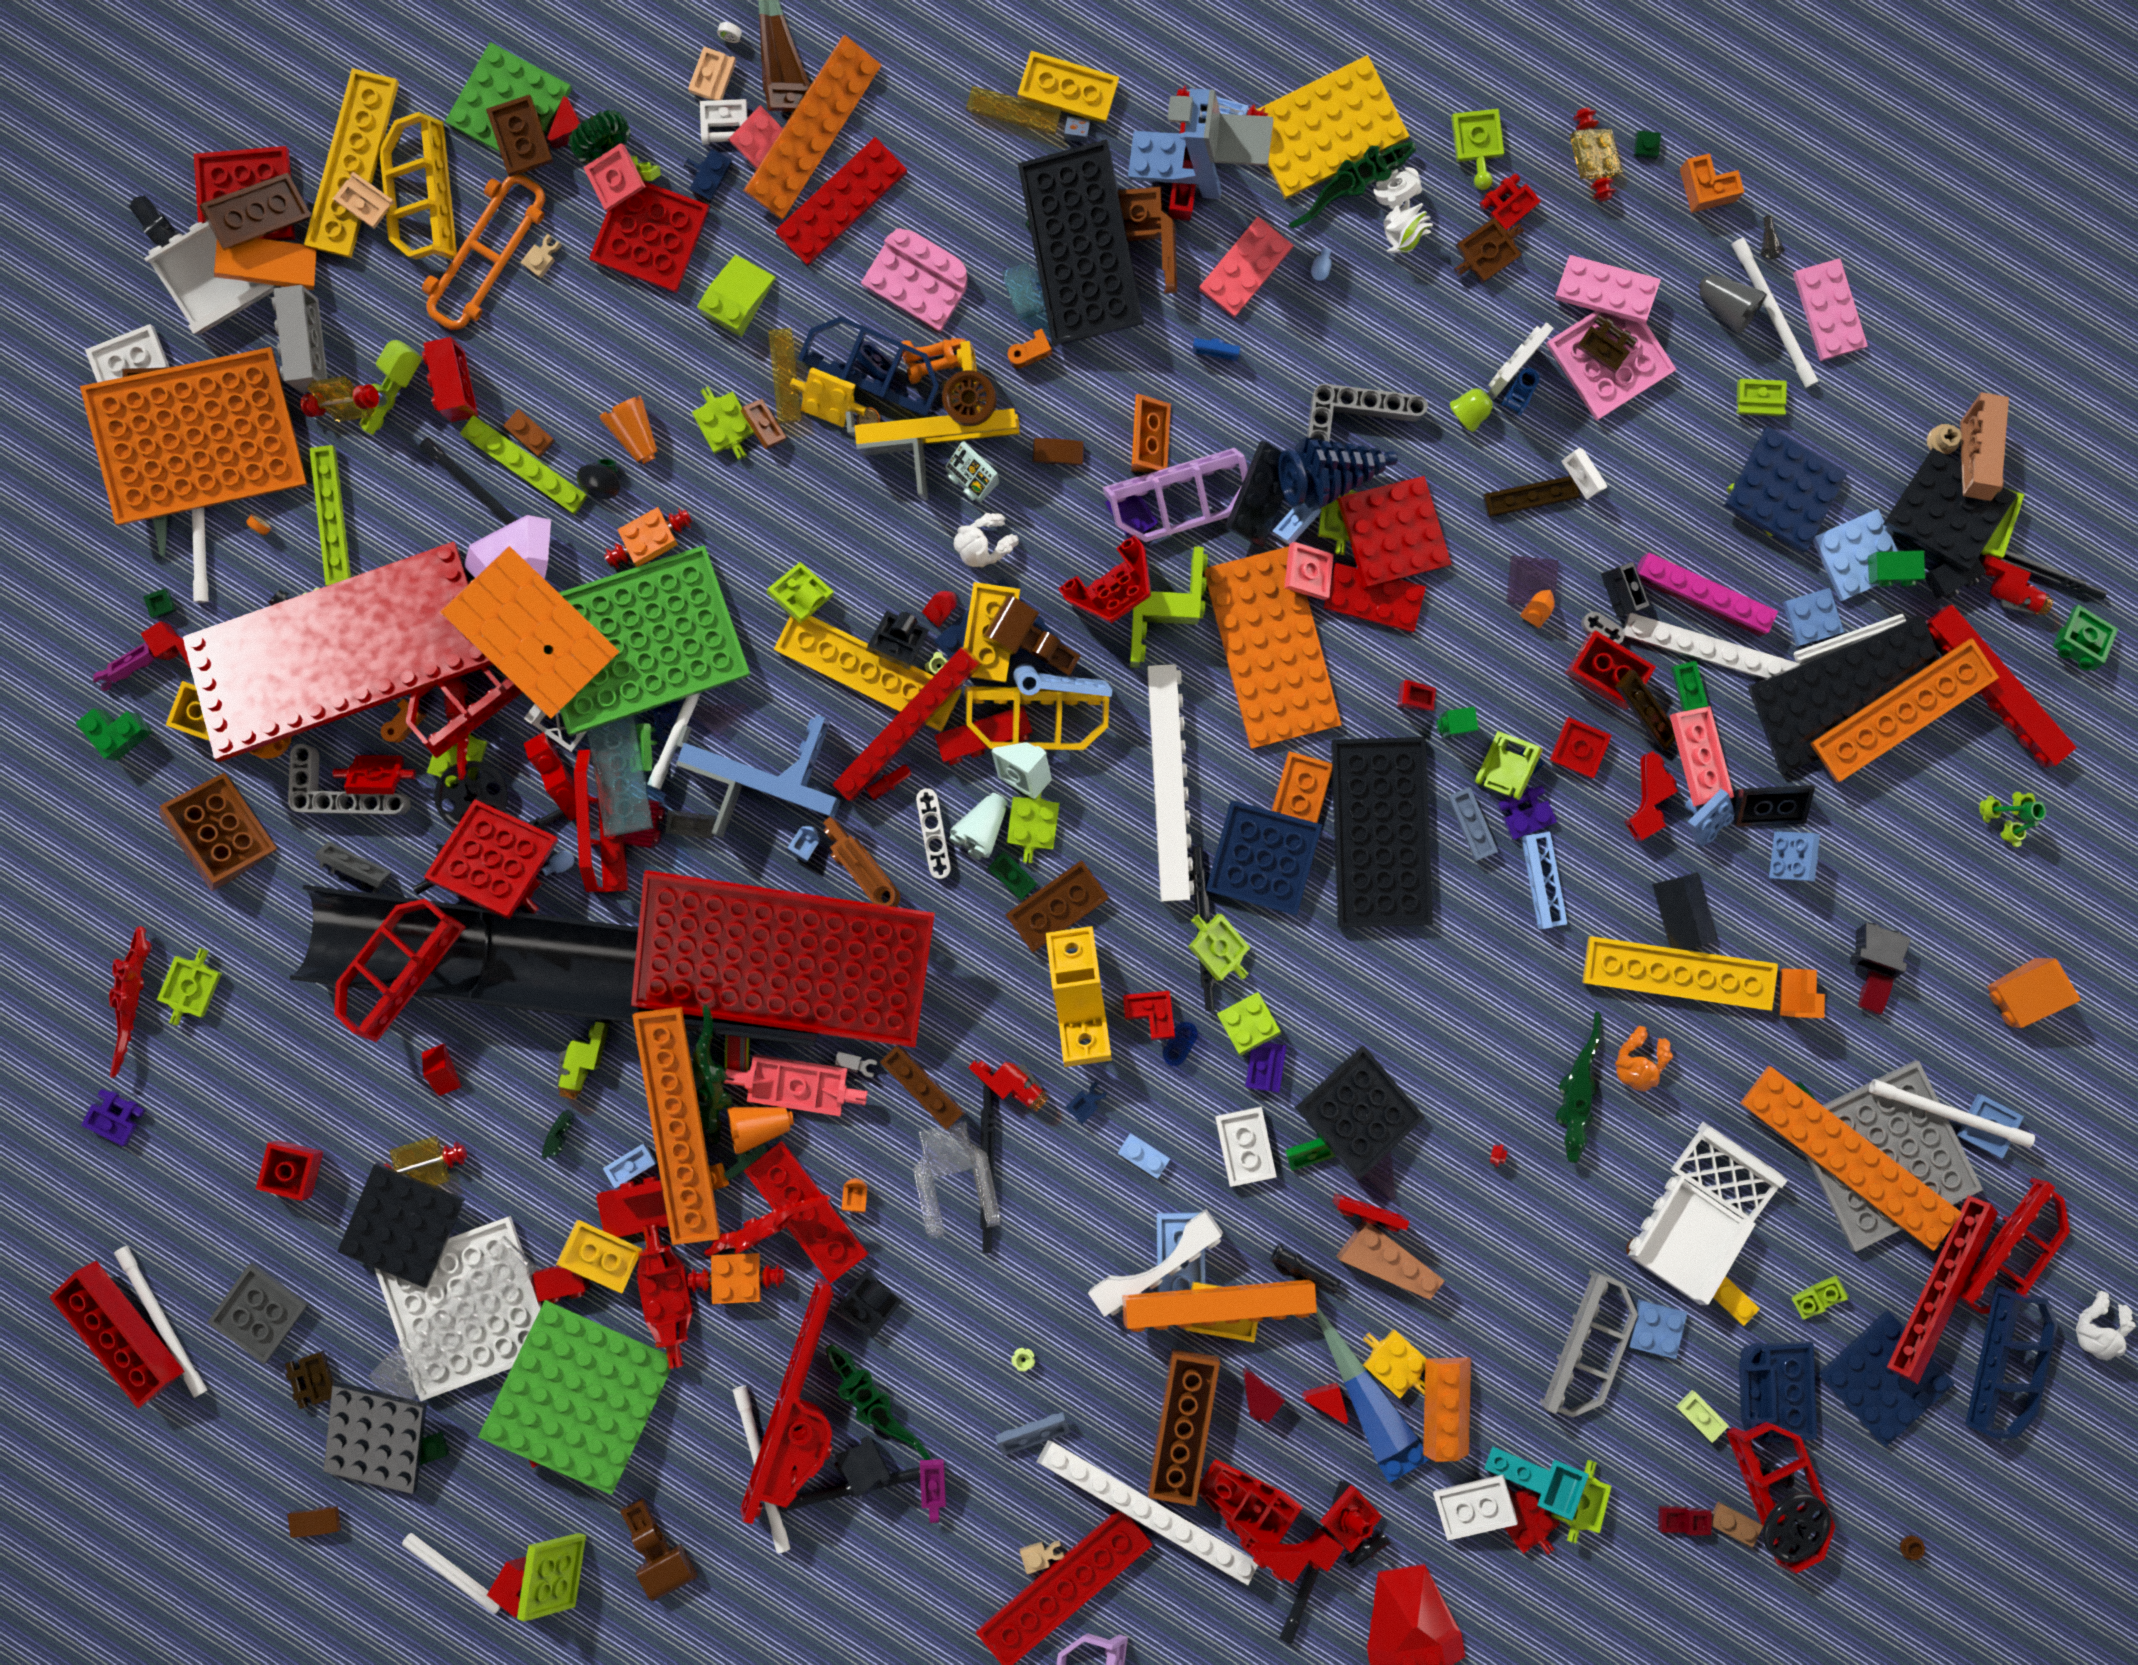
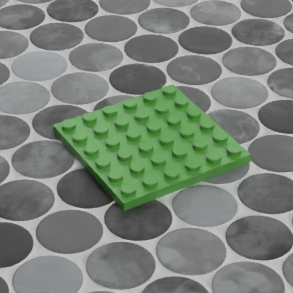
[478,1300,671,1495]

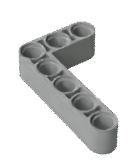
[1307,384,1428,442]
[288,744,411,815]

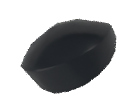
[576,463,621,499]

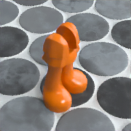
[901,338,966,384]

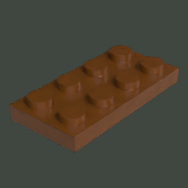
[200,173,312,250]
[1005,860,1109,953]

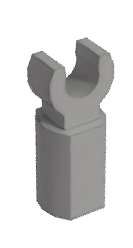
[834,1051,878,1077]

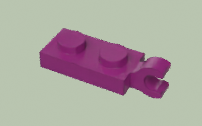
[93,642,155,691]
[920,1459,946,1523]

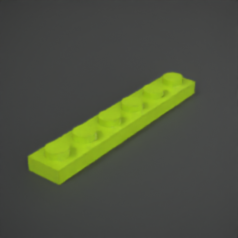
[460,415,588,515]
[309,445,351,586]

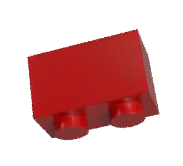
[533,1266,590,1303]

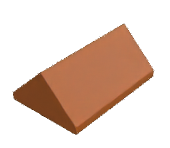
[1131,394,1171,473]

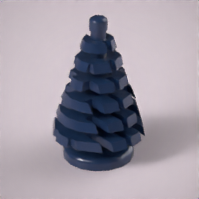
[1278,437,1398,511]

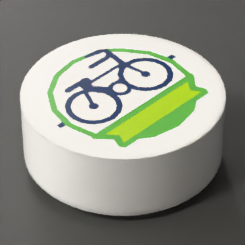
[717,22,742,43]

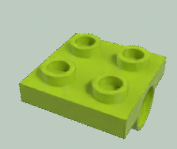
[767,562,834,624]

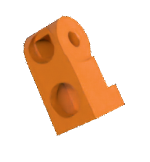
[1007,328,1052,369]
[380,698,427,743]

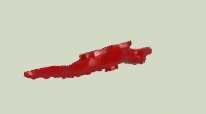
[442,676,469,780]
[109,926,152,1078]
[704,1195,831,1256]

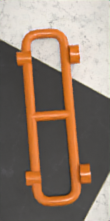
[422,174,545,330]

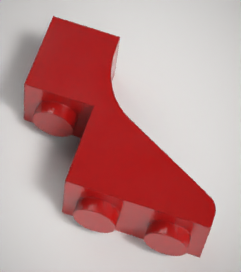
[140,621,191,669]
[523,732,591,821]
[1624,751,1678,841]
[1248,1527,1344,1584]

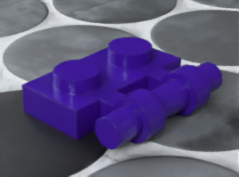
[1498,785,1557,840]
[81,1089,145,1146]

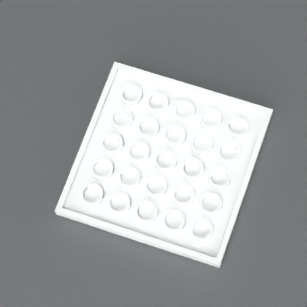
[374,1216,542,1401]

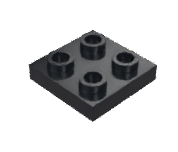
[866,611,929,670]
[836,1270,903,1338]

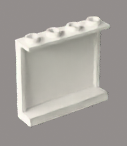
[144,222,279,335]
[1627,1175,1756,1305]

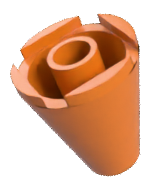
[599,395,658,464]
[727,1107,794,1154]

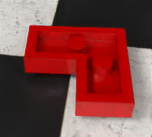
[1123,990,1175,1041]

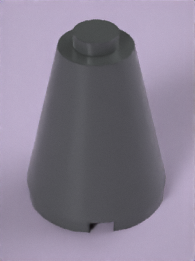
[1698,274,1767,334]

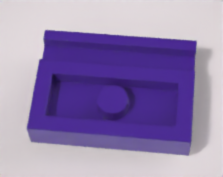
[1104,495,1158,539]
[1245,1042,1286,1093]

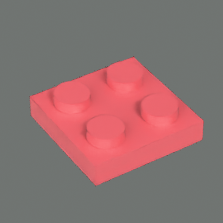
[727,105,783,169]
[583,144,645,211]
[1285,542,1334,600]

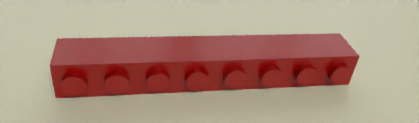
[1926,604,2077,768]
[832,647,982,801]
[1887,1195,1998,1384]

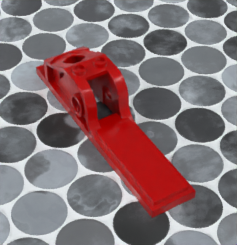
[740,1277,834,1525]

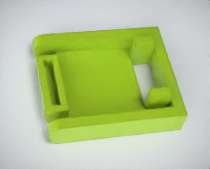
[1475,731,1543,800]

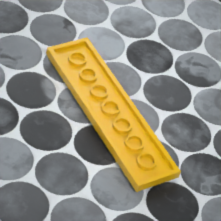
[304,68,399,259]
[774,615,963,732]
[1582,936,1778,1011]

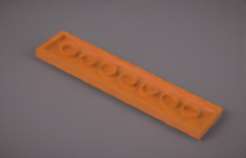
[743,35,882,219]
[1810,638,1999,783]

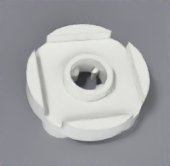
[1374,167,1422,209]

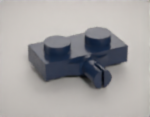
[684,149,732,202]

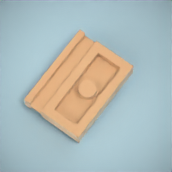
[688,47,736,100]
[333,172,394,229]

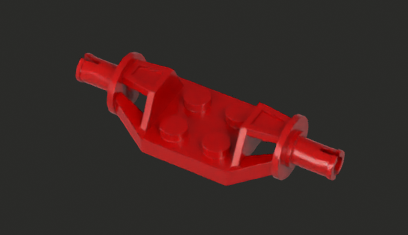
[637,1223,694,1369]

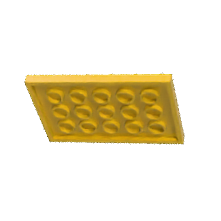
[1256,55,1409,200]

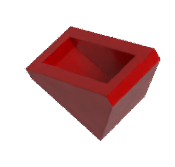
[547,96,581,149]
[1397,680,1436,711]
[422,1043,462,1096]
[1302,1383,1348,1424]

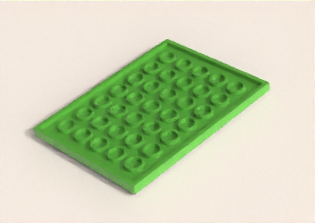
[544,545,751,736]

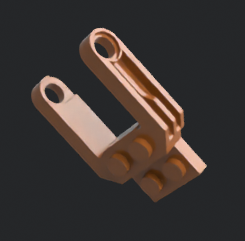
[1118,187,1177,294]
[823,817,901,907]

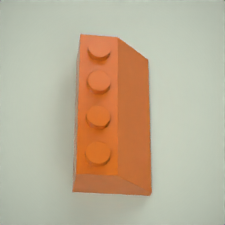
[1423,1357,1471,1462]

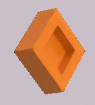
[709,1162,730,1190]

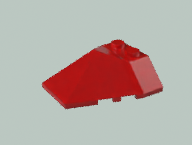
[1198,1459,1304,1557]
[1367,1564,1465,1665]

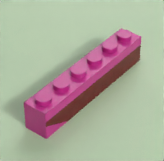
[1636,553,1778,637]

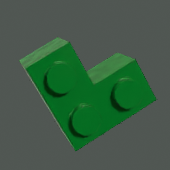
[76,708,153,761]

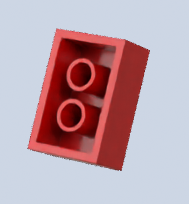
[422,337,479,422]
[1565,630,1656,710]

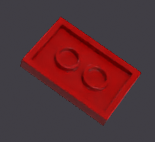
[1332,1193,1410,1232]

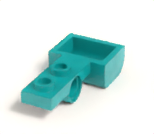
[1484,1446,1589,1521]

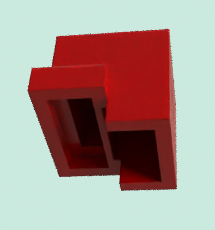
[487,1557,526,1618]

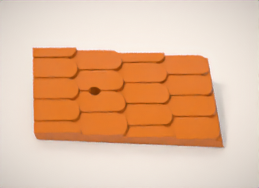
[440,546,620,719]

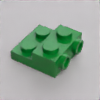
[2053,605,2118,671]

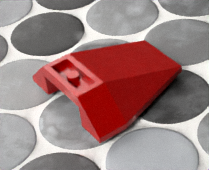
[1058,535,1151,624]

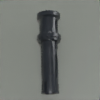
[1270,1243,1341,1293]

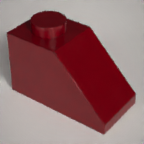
[1242,1366,1285,1424]

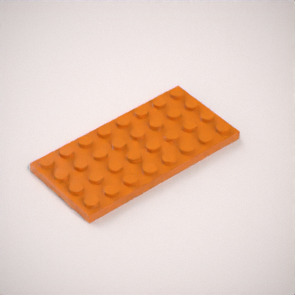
[1203,546,1342,749]

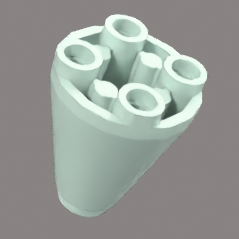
[949,793,1007,860]

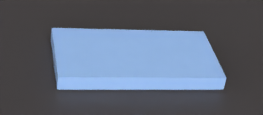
[1156,1213,1205,1292]

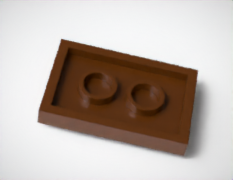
[486,94,554,177]

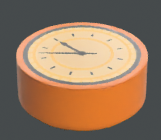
[857,407,880,425]
[246,514,272,535]

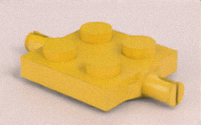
[790,368,867,427]
[1363,1329,1425,1399]

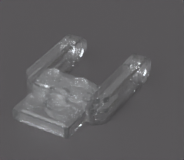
[914,1121,1000,1239]

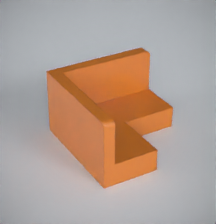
[1680,153,1744,213]
[1780,969,1825,1018]

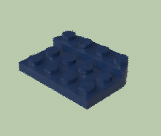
[1739,1341,1817,1442]

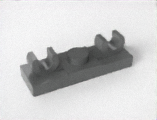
[315,842,392,893]

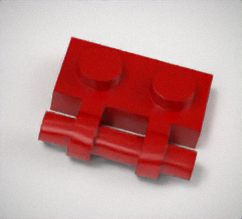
[1479,173,1541,231]

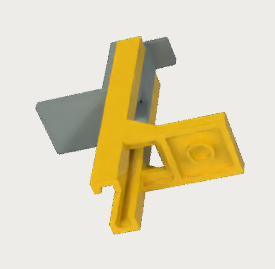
[846,341,1020,501]

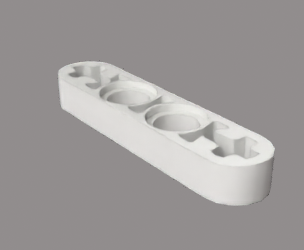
[916,789,951,879]

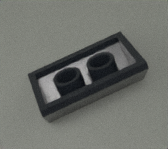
[1733,785,1815,827]
[1652,872,1718,950]

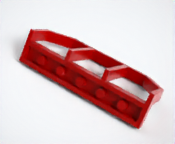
[406,666,523,759]
[574,750,628,893]
[334,899,466,1043]
[1958,1178,2070,1314]
[1726,1422,1836,1574]

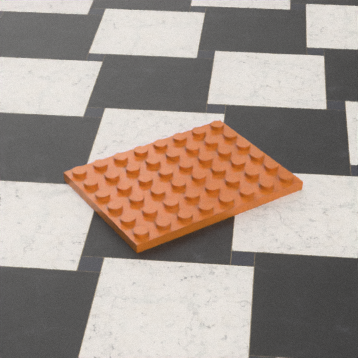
[80,347,308,526]

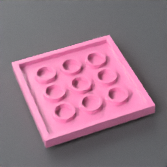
[1546,311,1677,421]

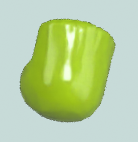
[1449,388,1492,432]

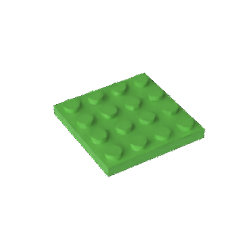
[445,42,572,153]

